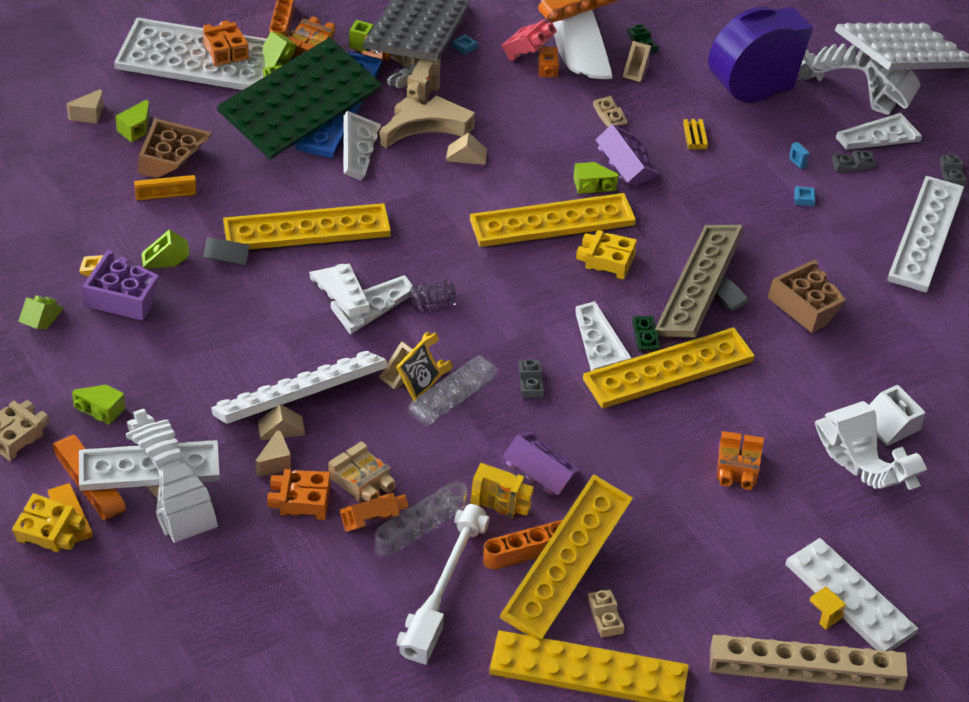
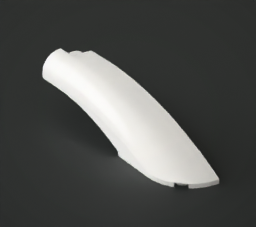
[541,0,612,79]

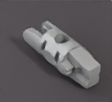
[387,63,417,89]

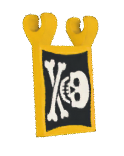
[396,332,453,402]

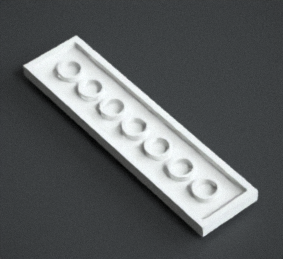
[887,176,964,293]
[211,351,388,424]

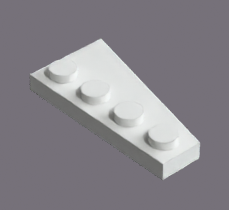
[331,275,415,335]

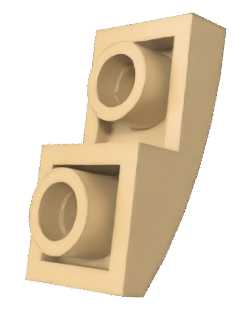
[593,96,628,128]
[588,590,624,638]

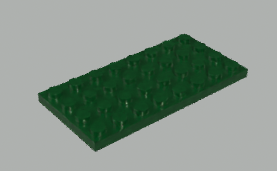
[217,37,382,160]

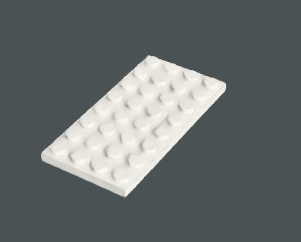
[114,18,267,90]
[834,22,969,70]

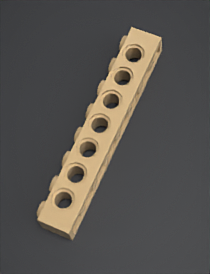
[710,635,907,691]

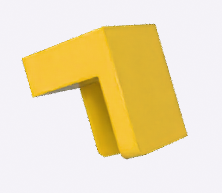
[810,586,846,630]

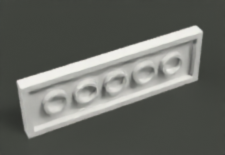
[79,440,220,491]
[785,538,918,651]

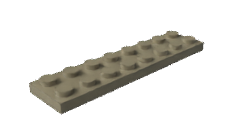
[655,225,744,337]

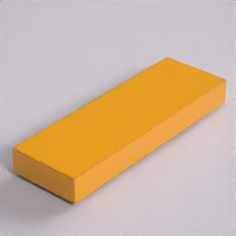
[134,175,196,201]
[48,483,93,543]

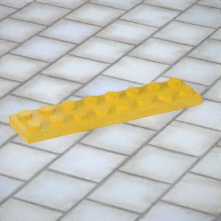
[470,193,636,247]
[223,203,391,250]
[583,327,755,409]
[499,474,633,640]
[489,630,689,702]

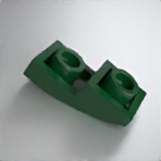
[627,24,658,54]
[632,316,660,351]

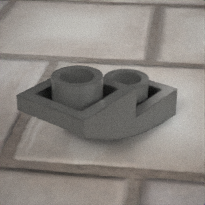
[831,150,876,172]
[939,154,967,186]
[203,237,250,266]
[715,276,749,311]
[519,359,544,398]

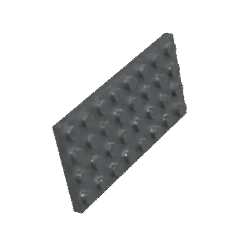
[363,0,470,62]

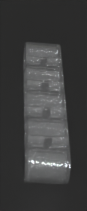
[407,355,498,427]
[375,481,467,556]

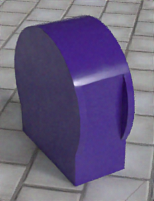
[708,7,814,103]

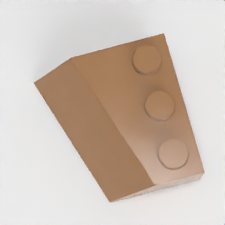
[137,118,212,178]
[768,260,846,333]

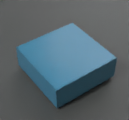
[452,34,478,56]
[789,142,809,170]
[794,186,815,206]

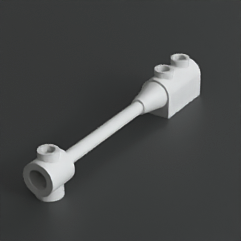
[397,504,490,665]

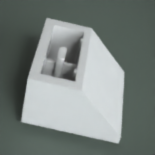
[870,385,926,446]

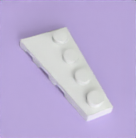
[344,111,381,181]
[836,113,922,150]
[309,263,370,316]
[575,301,631,371]

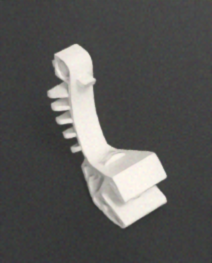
[798,44,921,115]
[815,401,927,489]
[125,409,218,543]

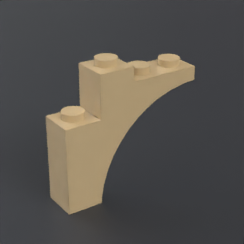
[379,96,475,148]

